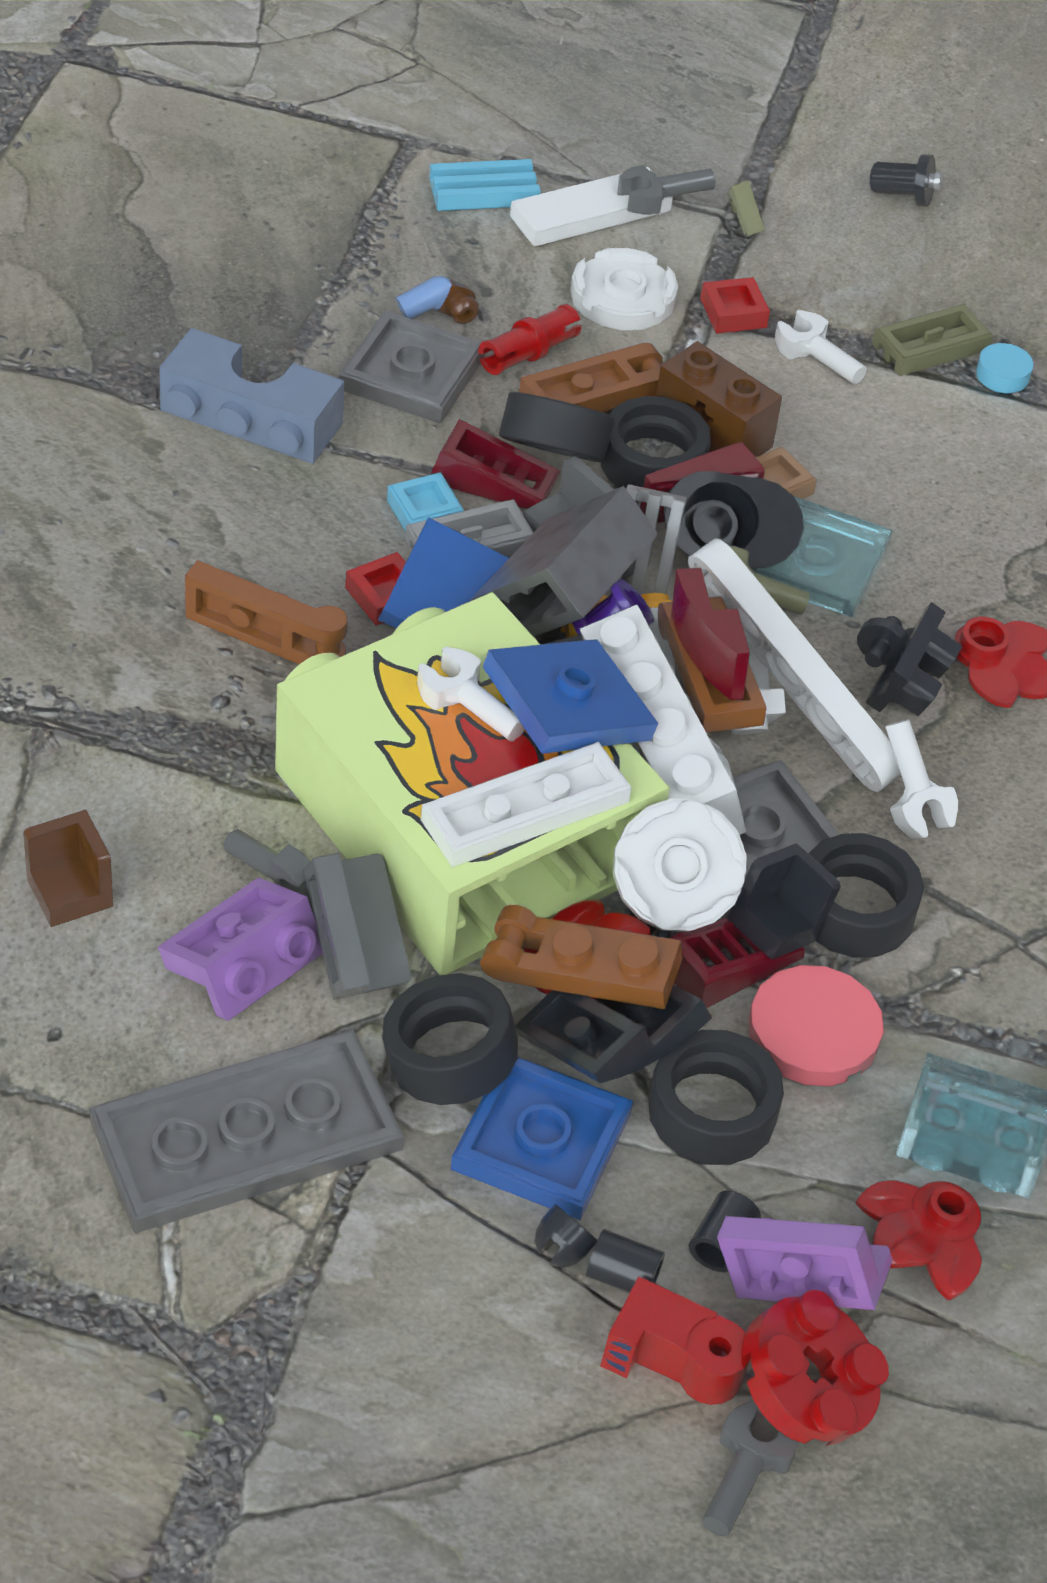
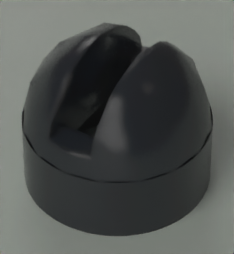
[535,1204,597,1268]

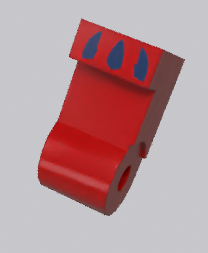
[600,1276,751,1405]

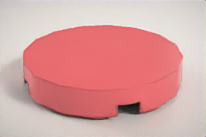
[748,965,884,1086]

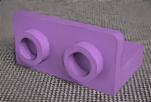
[158,877,322,1020]
[717,1216,892,1310]

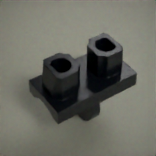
[857,602,962,716]

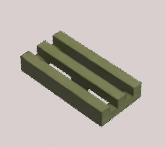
[872,304,993,376]

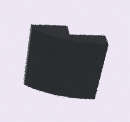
[515,984,712,1083]

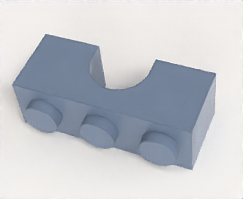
[160,328,344,464]

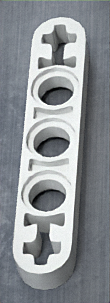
[688,538,901,792]

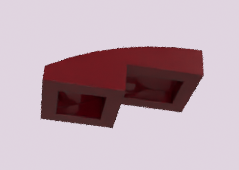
[671,568,750,700]

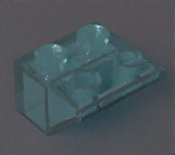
[896,1052,1047,1198]

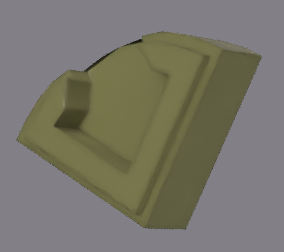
[727,180,765,236]

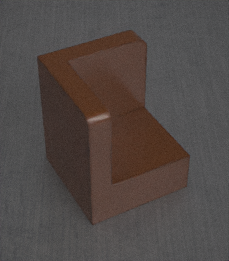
[23,809,113,927]

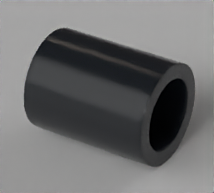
[688,1190,761,1272]
[586,1229,665,1293]

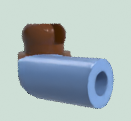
[395,276,479,324]

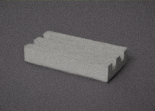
[605,485,687,596]
[405,499,534,558]

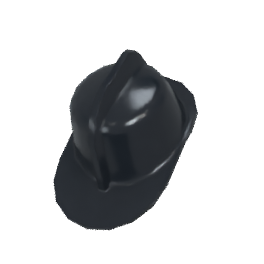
[664,471,804,569]

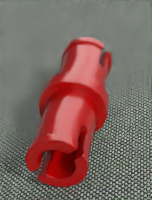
[478,304,582,375]

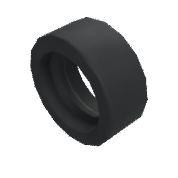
[499,392,615,462]
[601,396,711,493]
[808,833,924,958]
[382,973,518,1105]
[648,1029,784,1165]

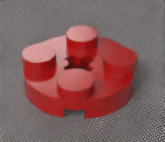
[743,1290,889,1446]

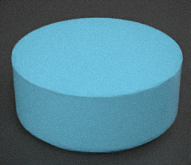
[976,343,1034,393]

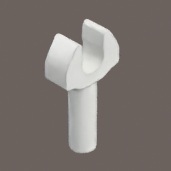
[774,310,867,385]
[417,647,525,742]
[886,719,958,839]

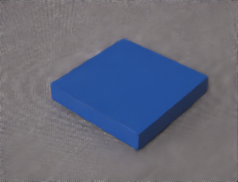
[378,517,509,628]
[450,1057,633,1221]

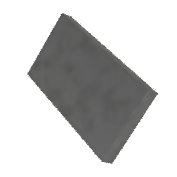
[90,1029,404,1234]

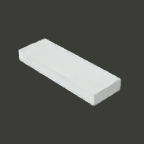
[510,167,673,247]
[421,742,631,867]

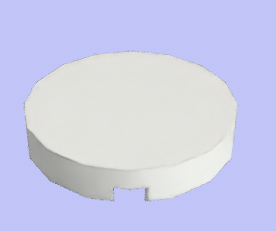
[570,248,678,331]
[613,798,747,932]

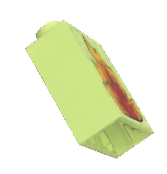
[275,592,670,975]

